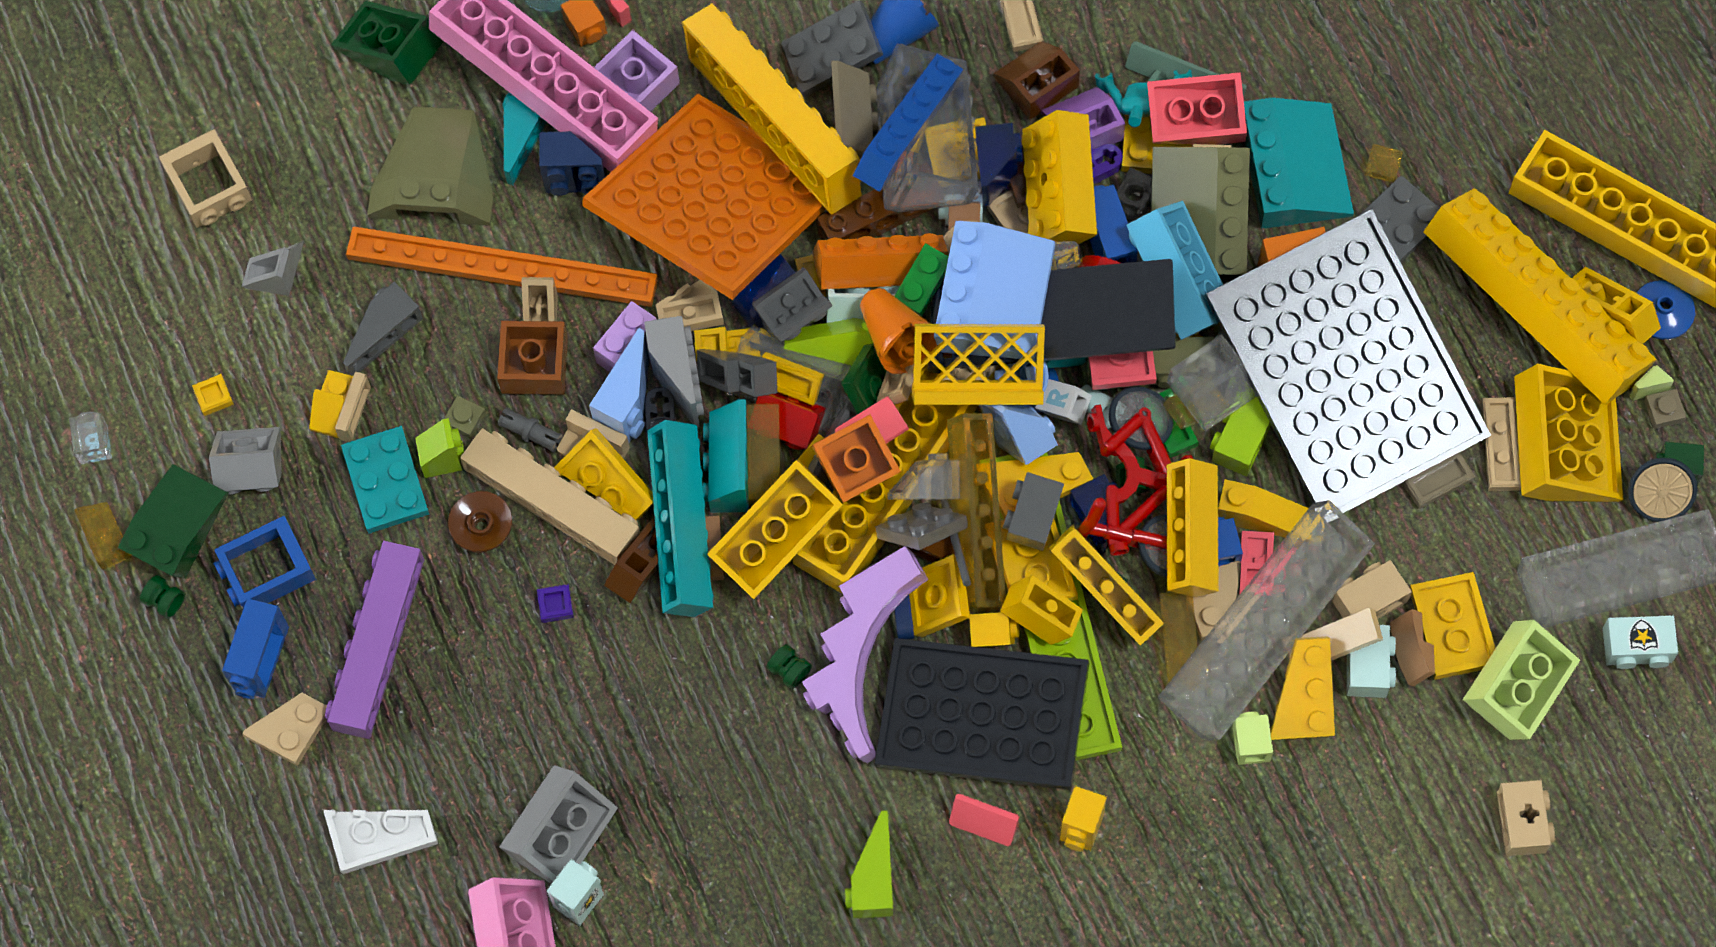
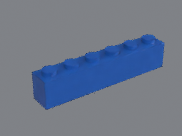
[853,53,963,192]

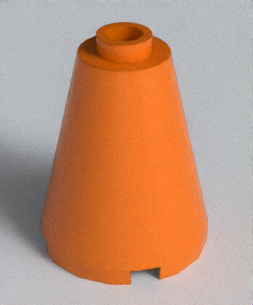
[860,288,937,374]

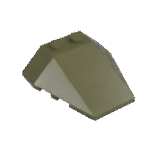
[367,106,494,226]

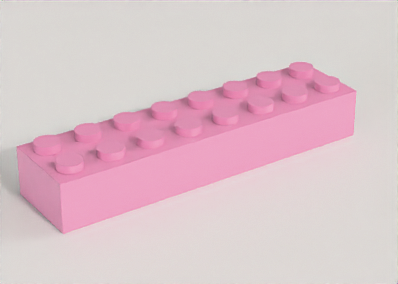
[429,0,658,172]

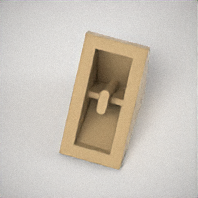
[521,277,558,321]

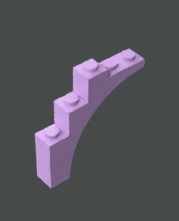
[802,546,928,763]

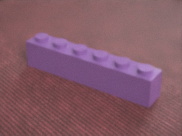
[325,541,425,739]

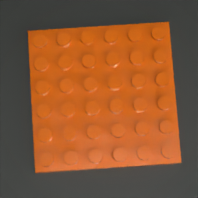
[582,94,826,300]

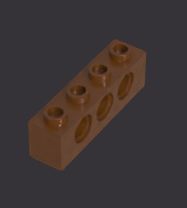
[817,164,942,240]

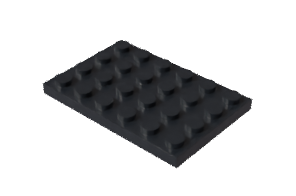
[875,638,1090,790]

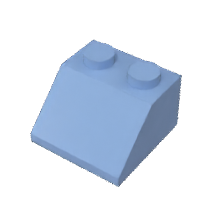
[979,405,1058,465]

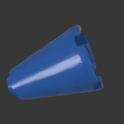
[866,0,939,65]

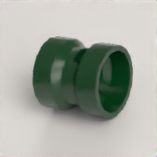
[140,575,186,619]
[766,644,812,689]

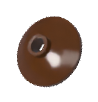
[448,491,512,553]

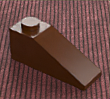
[604,516,659,603]

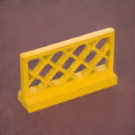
[912,324,1045,405]

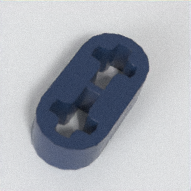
[894,594,914,640]

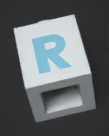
[1035,379,1092,425]

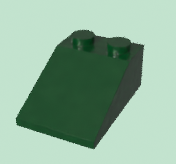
[331,0,444,85]
[118,464,229,579]

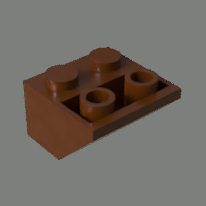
[993,41,1080,120]

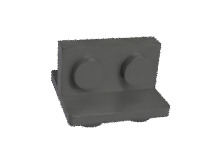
[752,268,832,342]

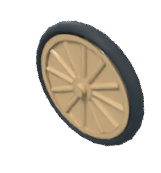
[1628,458,1698,522]

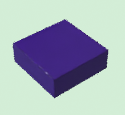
[537,584,574,623]

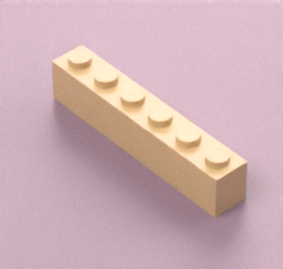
[460,428,640,565]

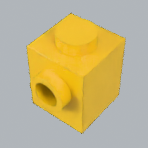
[970,612,1020,647]

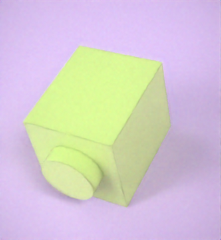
[1232,712,1273,765]

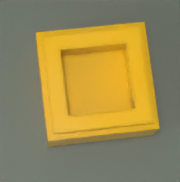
[192,374,234,416]

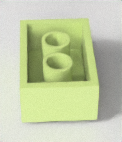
[1463,620,1580,740]

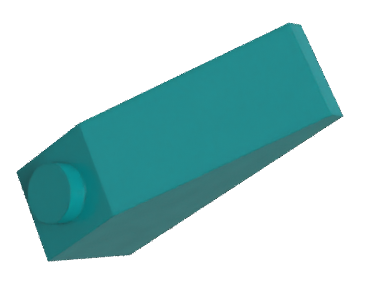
[503,92,547,186]

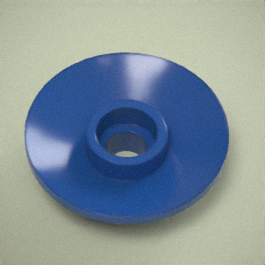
[1637,280,1695,340]

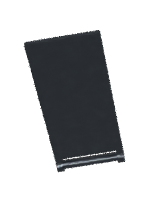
[928,259,1176,373]

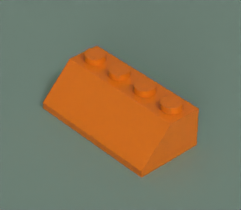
[813,233,948,289]

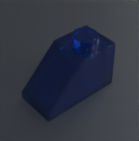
[1069,474,1118,555]

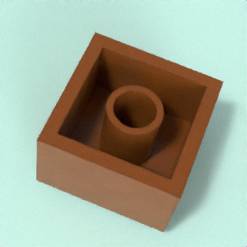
[497,321,568,395]

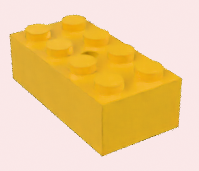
[1022,110,1097,253]

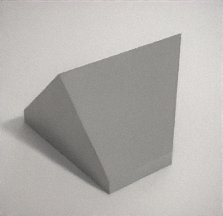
[242,241,304,296]

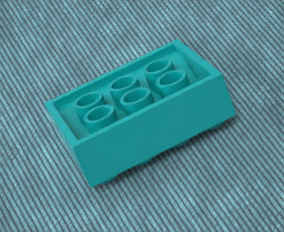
[1244,97,1354,229]

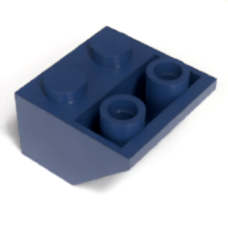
[539,131,605,196]

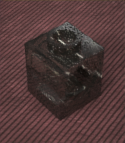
[1117,167,1152,221]

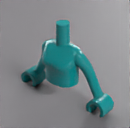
[1094,69,1192,127]

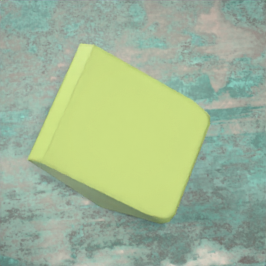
[1630,365,1674,401]

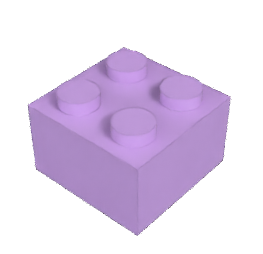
[594,30,680,112]

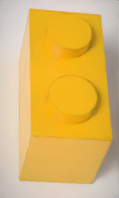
[1000,575,1083,645]
[1060,786,1107,852]

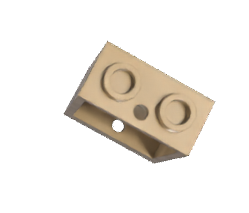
[159,129,252,228]

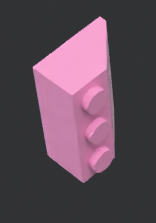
[468,877,555,947]

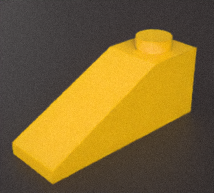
[1572,266,1661,344]
[1218,479,1317,543]

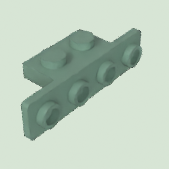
[1125,41,1247,97]

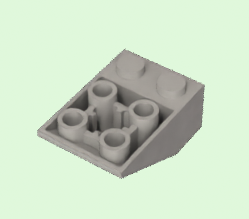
[644,316,704,427]

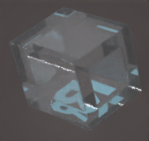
[69,411,112,464]

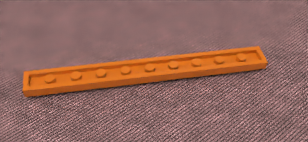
[346,226,658,307]

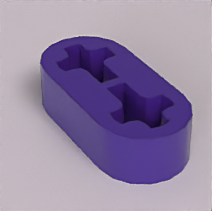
[1091,144,1122,184]

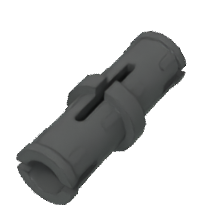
[498,407,563,453]

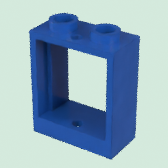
[1089,185,1138,263]
[214,516,316,609]
[222,598,289,699]

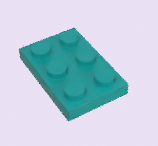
[341,426,429,534]

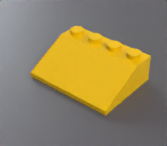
[1514,364,1623,502]

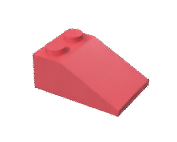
[1147,72,1247,145]

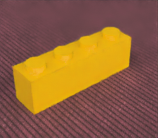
[1167,458,1219,597]
[1049,525,1164,646]

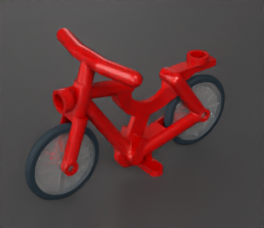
[1076,387,1193,578]

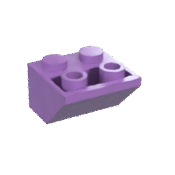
[1041,87,1125,150]

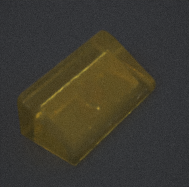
[74,502,132,570]

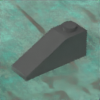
[343,282,423,376]

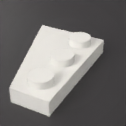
[323,810,438,874]

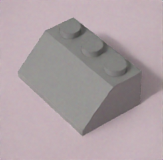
[499,765,618,884]

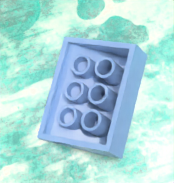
[934,221,1056,360]

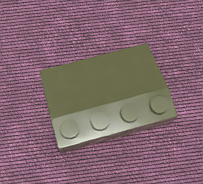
[1151,147,1250,275]

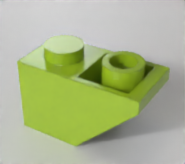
[415,418,465,478]

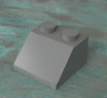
[209,427,282,494]

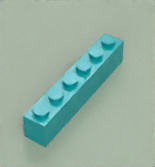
[647,420,714,617]

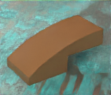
[1390,609,1435,686]

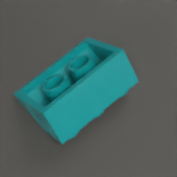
[703,399,749,513]

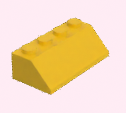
[707,460,844,599]

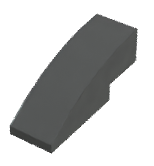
[697,349,777,397]

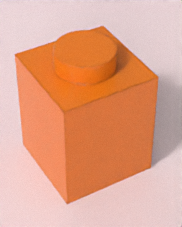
[560,0,607,47]

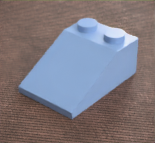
[589,328,649,443]

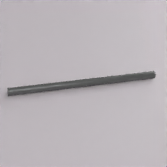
[933,469,971,586]

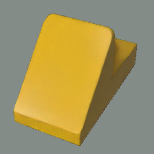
[309,370,353,438]

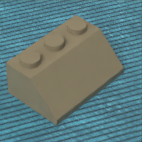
[831,60,879,164]

